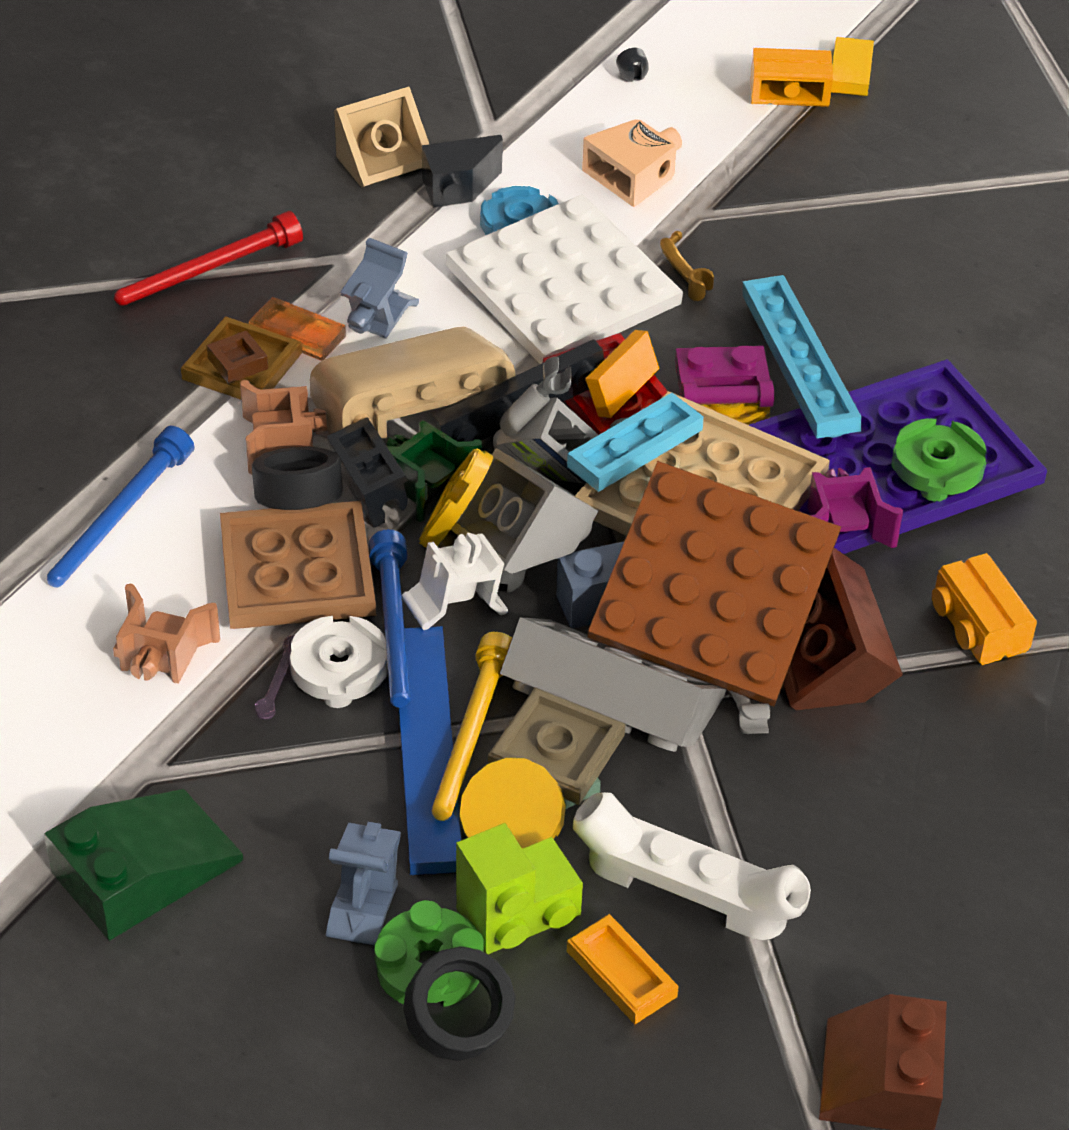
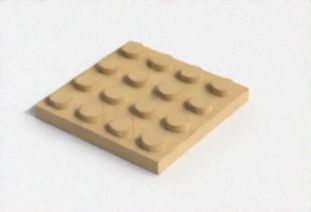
[575,391,830,536]

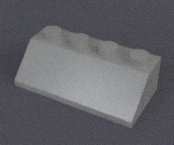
[500,617,727,752]

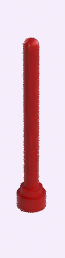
[114,211,303,306]

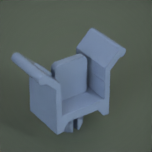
[340,238,419,339]
[326,822,401,946]

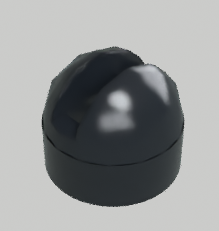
[616,47,649,82]

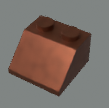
[819,994,947,1130]

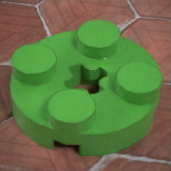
[891,419,986,501]
[374,900,484,1007]

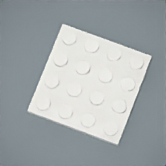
[445,194,683,364]

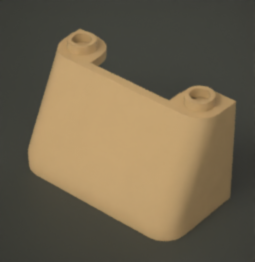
[309,326,515,439]

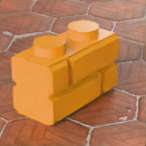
[750,48,833,107]
[932,553,1037,665]

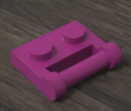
[675,346,774,407]

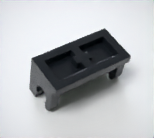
[326,417,408,528]

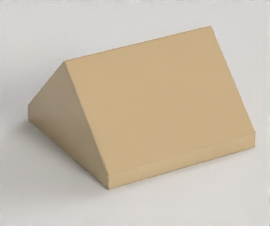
[334,87,429,188]

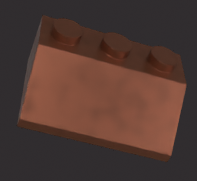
[783,548,903,710]

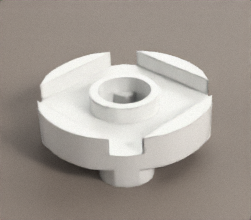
[290,616,388,708]

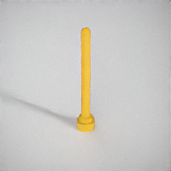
[432,632,512,821]

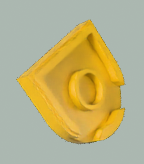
[419,448,493,548]

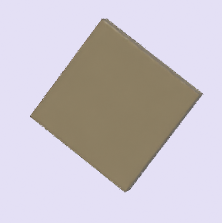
[488,687,626,805]

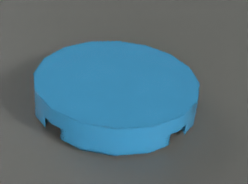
[480,186,559,235]

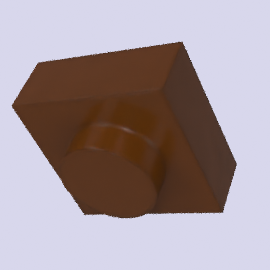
[207,330,268,384]

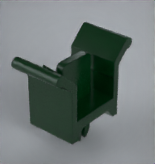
[386,420,482,522]

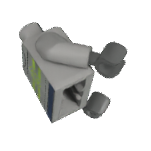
[493,356,627,484]

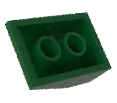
[44,789,243,941]

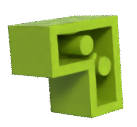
[456,823,583,954]

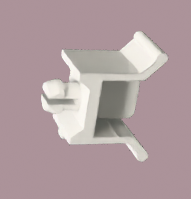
[402,533,508,630]

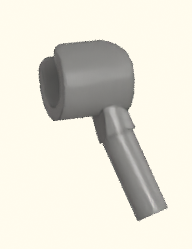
[729,690,770,734]

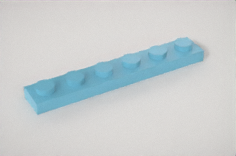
[743,275,861,439]

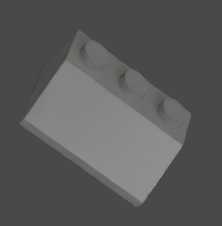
[451,448,598,574]

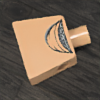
[582,119,682,207]

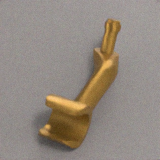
[660,231,714,301]

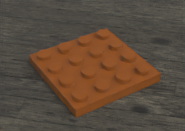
[587,461,841,707]

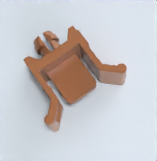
[240,380,327,475]
[113,583,221,684]

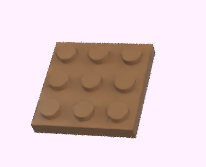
[220,501,376,629]

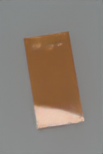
[249,297,346,361]

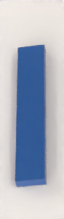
[399,626,461,875]

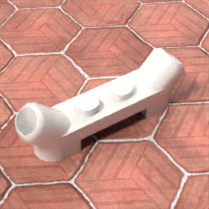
[573,792,811,940]

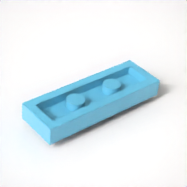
[567,393,704,492]

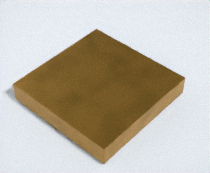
[181,316,302,400]

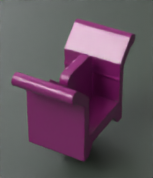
[808,467,903,548]

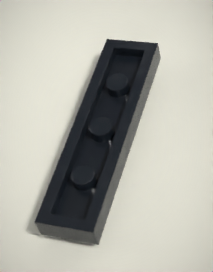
[433,339,604,442]

